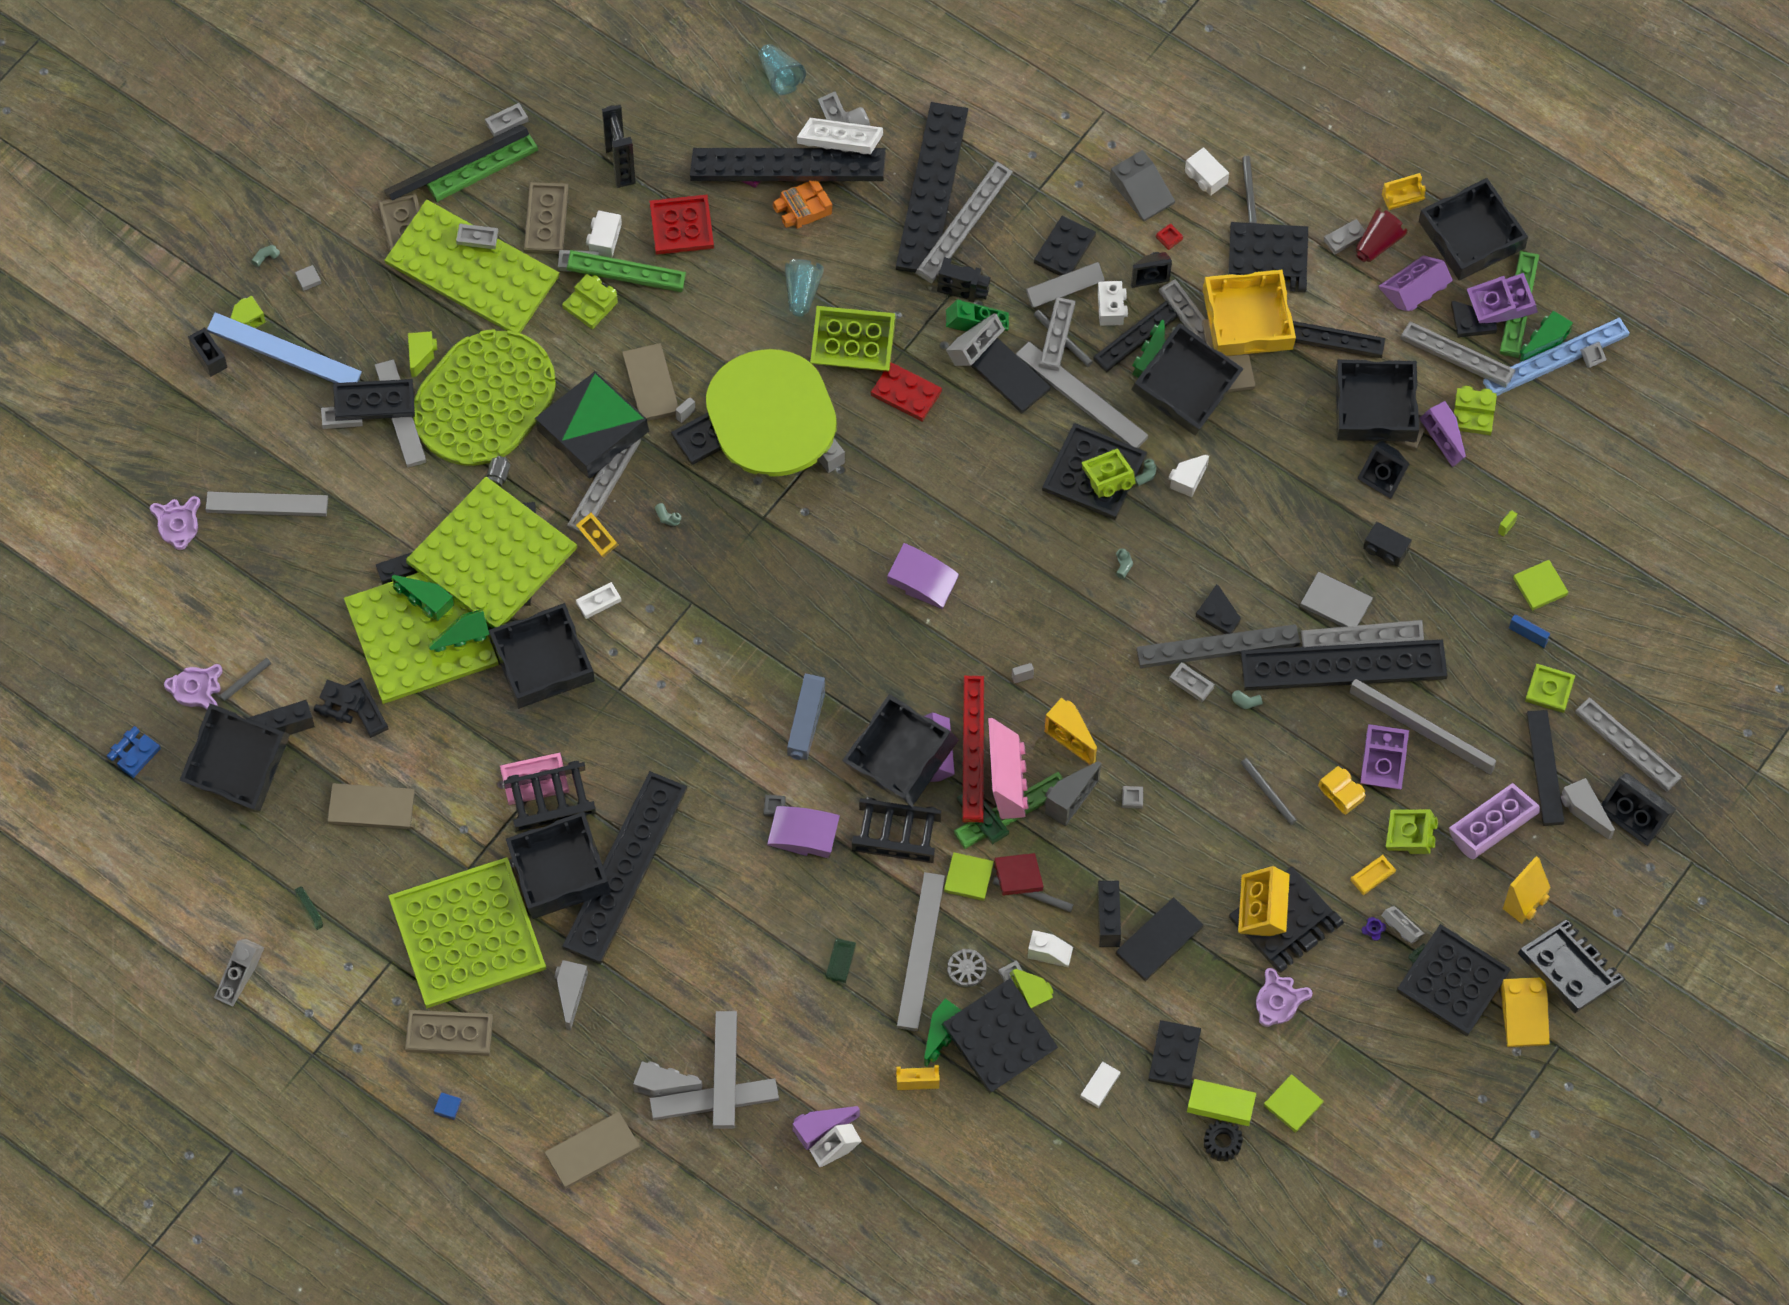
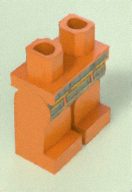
[773,181,832,229]

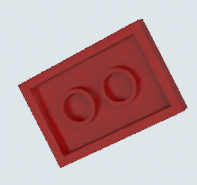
[871,362,942,422]

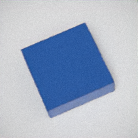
[434,1092,461,1120]

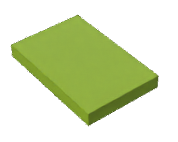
[1187,1079,1256,1126]

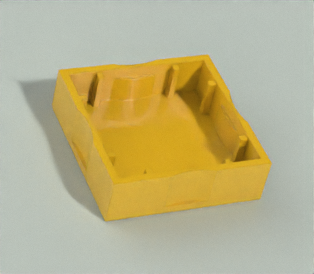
[1203,270,1296,356]

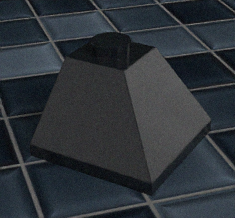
[1131,252,1172,288]
[1357,441,1410,499]

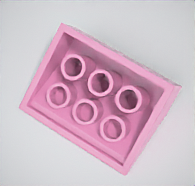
[988,718,1029,820]

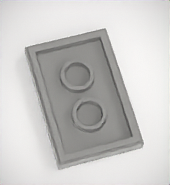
[1300,572,1373,627]

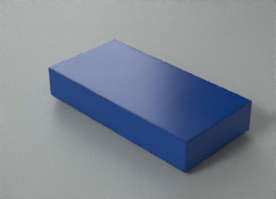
[1509,614,1550,648]

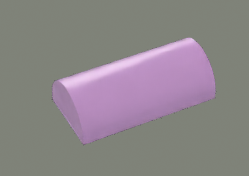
[1449,783,1540,859]

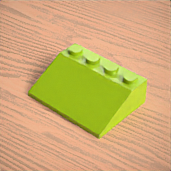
[810,306,896,371]

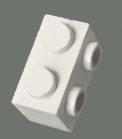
[1185,147,1229,196]
[586,211,622,258]
[1097,281,1128,326]

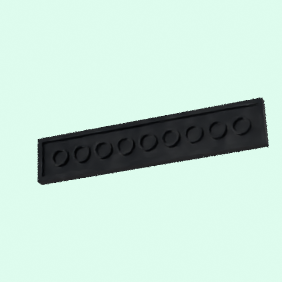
[896,102,969,273]
[690,148,886,181]
[1241,639,1448,691]
[562,771,687,965]

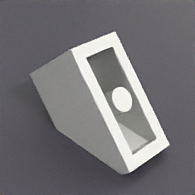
[1168,455,1209,497]
[1028,930,1073,967]
[809,1124,862,1167]

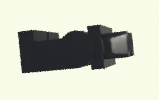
[937,257,991,302]

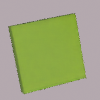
[1513,560,1569,611]
[1525,664,1576,713]
[944,852,994,901]
[1264,1074,1324,1133]

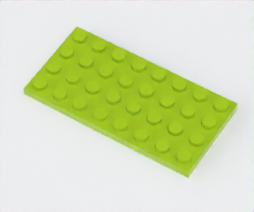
[385,199,560,334]

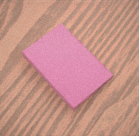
[500,753,569,805]

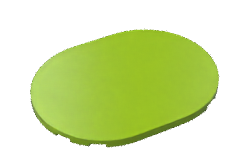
[413,329,556,466]
[706,349,837,477]

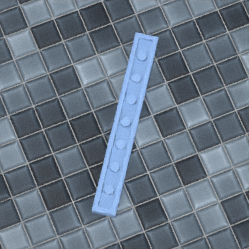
[207,312,362,383]
[1483,318,1630,396]

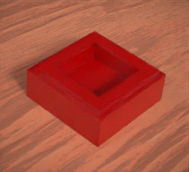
[1156,223,1183,250]

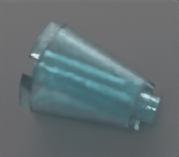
[759,44,806,95]
[785,260,824,316]

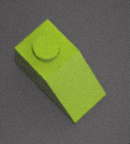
[231,296,266,328]
[408,331,437,377]
[1009,969,1053,1009]

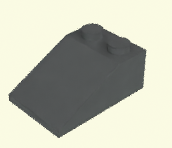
[1110,150,1175,222]
[1044,761,1101,826]

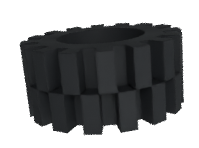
[1204,1120,1243,1162]

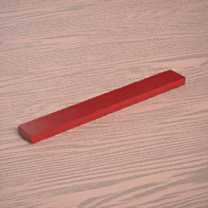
[962,676,984,822]

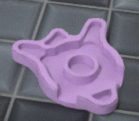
[150,496,201,550]
[164,664,223,710]
[1256,968,1312,1027]

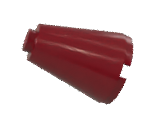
[1356,208,1408,262]

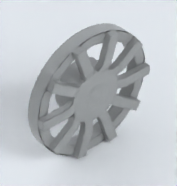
[947,949,987,987]

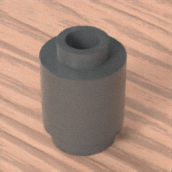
[486,456,511,487]

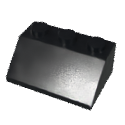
[1601,773,1676,846]

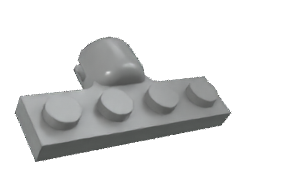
[818,92,870,126]

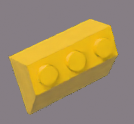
[1238,866,1290,936]

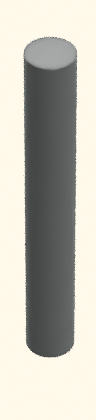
[219,658,271,702]

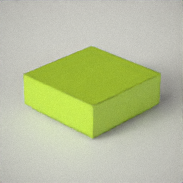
[1498,510,1518,537]

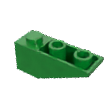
[946,299,1009,331]
[1520,311,1573,362]
[1132,320,1165,378]
[392,575,454,621]
[428,609,490,652]
[924,998,961,1067]

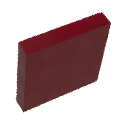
[994,853,1044,896]

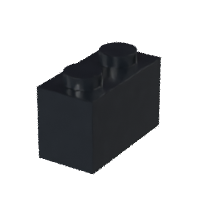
[188,327,227,377]
[1363,521,1412,567]

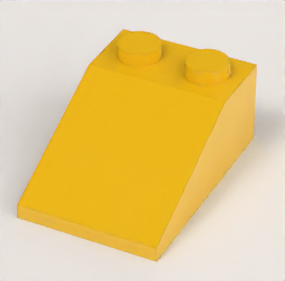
[1044,698,1097,765]
[1503,856,1550,924]
[1500,977,1550,1047]

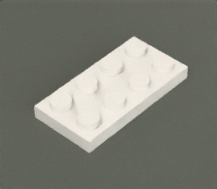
[797,118,883,154]

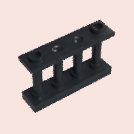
[602,104,636,188]
[504,761,596,832]
[852,797,942,863]

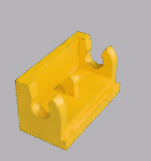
[1382,173,1426,210]
[896,1065,940,1090]

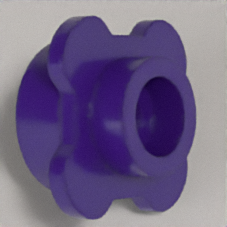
[1362,917,1386,941]

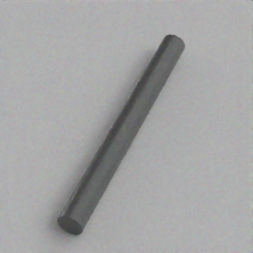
[1242,156,1257,223]
[1034,310,1093,367]
[1241,758,1297,825]
[993,876,1074,912]

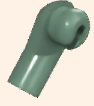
[251,245,280,267]
[1135,459,1157,486]
[655,503,681,526]
[1116,548,1133,579]
[1232,690,1263,709]

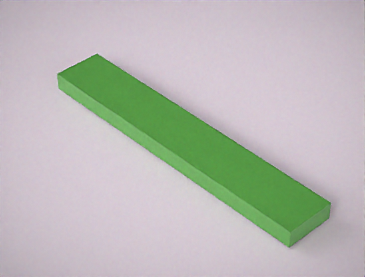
[427,135,538,202]
[567,250,686,292]
[1499,251,1539,358]
[954,772,1063,849]

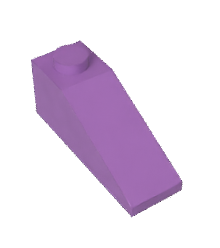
[1419,401,1466,467]
[793,1106,860,1150]

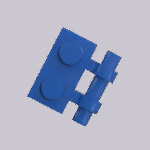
[107,726,161,778]

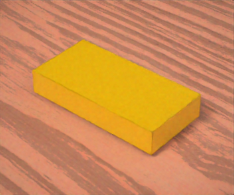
[1350,855,1396,895]

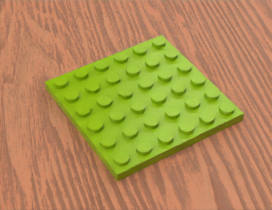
[406,477,577,628]
[344,573,499,704]
[388,857,546,1009]

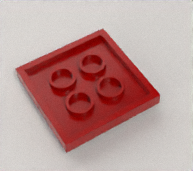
[650,194,714,255]

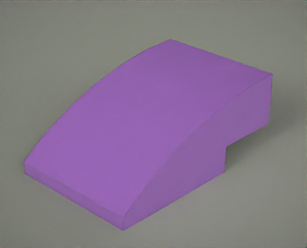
[1467,273,1538,323]
[887,543,959,609]
[1360,724,1409,790]
[767,806,840,858]

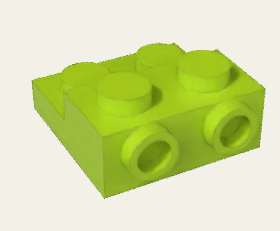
[562,274,618,329]
[1454,386,1497,436]
[1081,449,1136,498]
[1386,809,1438,854]

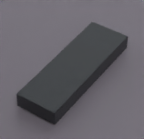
[345,677,389,738]

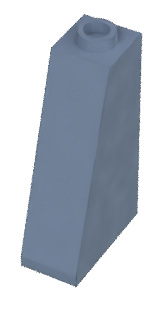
[787,673,825,760]

